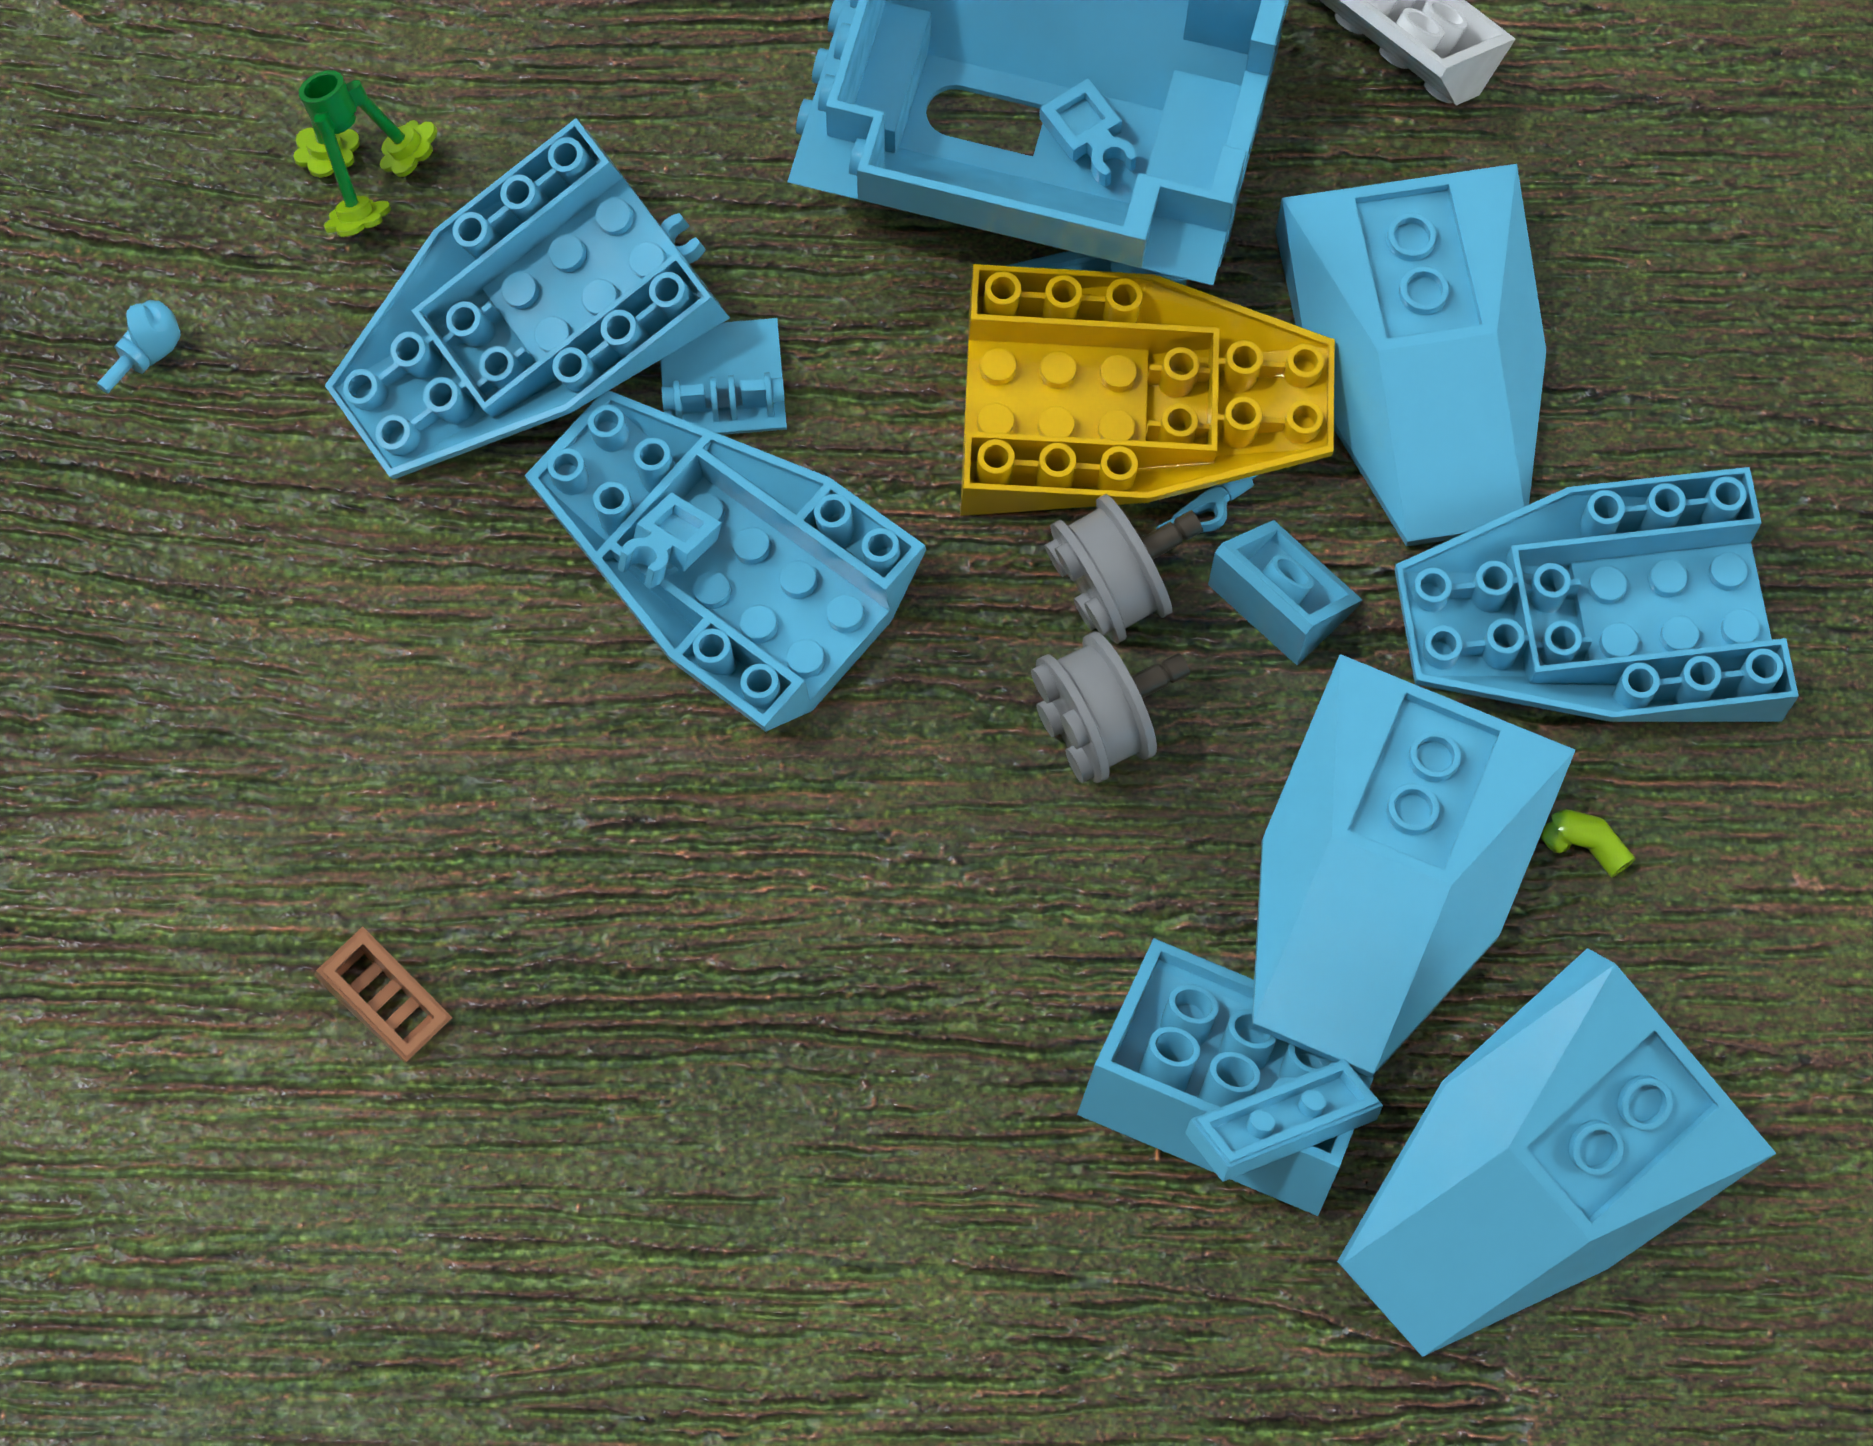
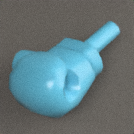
[97,300,181,394]

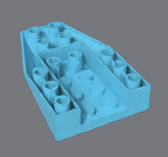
[325,118,730,480]
[1275,164,1546,546]
[1394,467,1799,722]
[1252,654,1575,1078]
[1337,948,1776,1357]

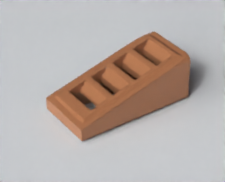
[314,926,452,1063]

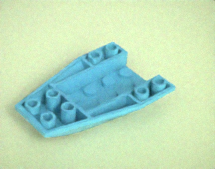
[525,391,926,732]

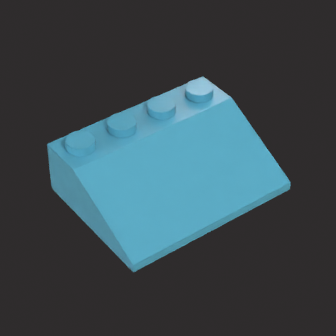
[1077,938,1375,1216]

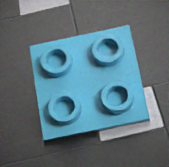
[660,318,787,435]

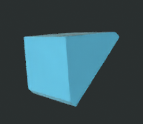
[1208,520,1362,665]

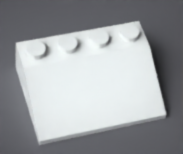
[1320,0,1515,106]

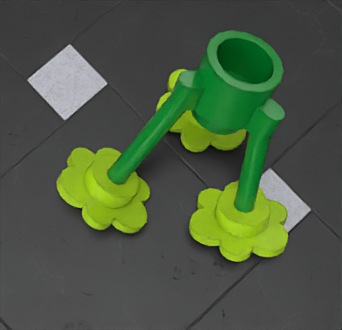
[293,70,438,237]

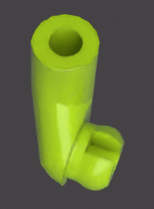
[1541,809,1636,878]

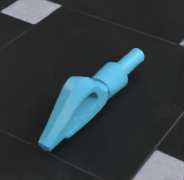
[1156,475,1258,533]

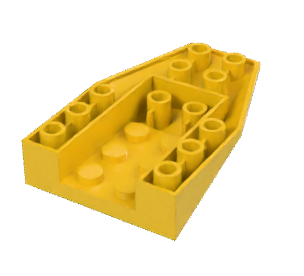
[960,264,1335,516]

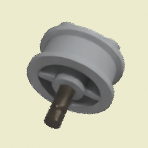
[1044,494,1203,644]
[1031,631,1190,783]

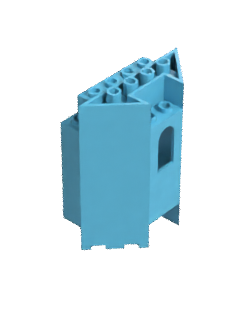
[787,0,1289,285]

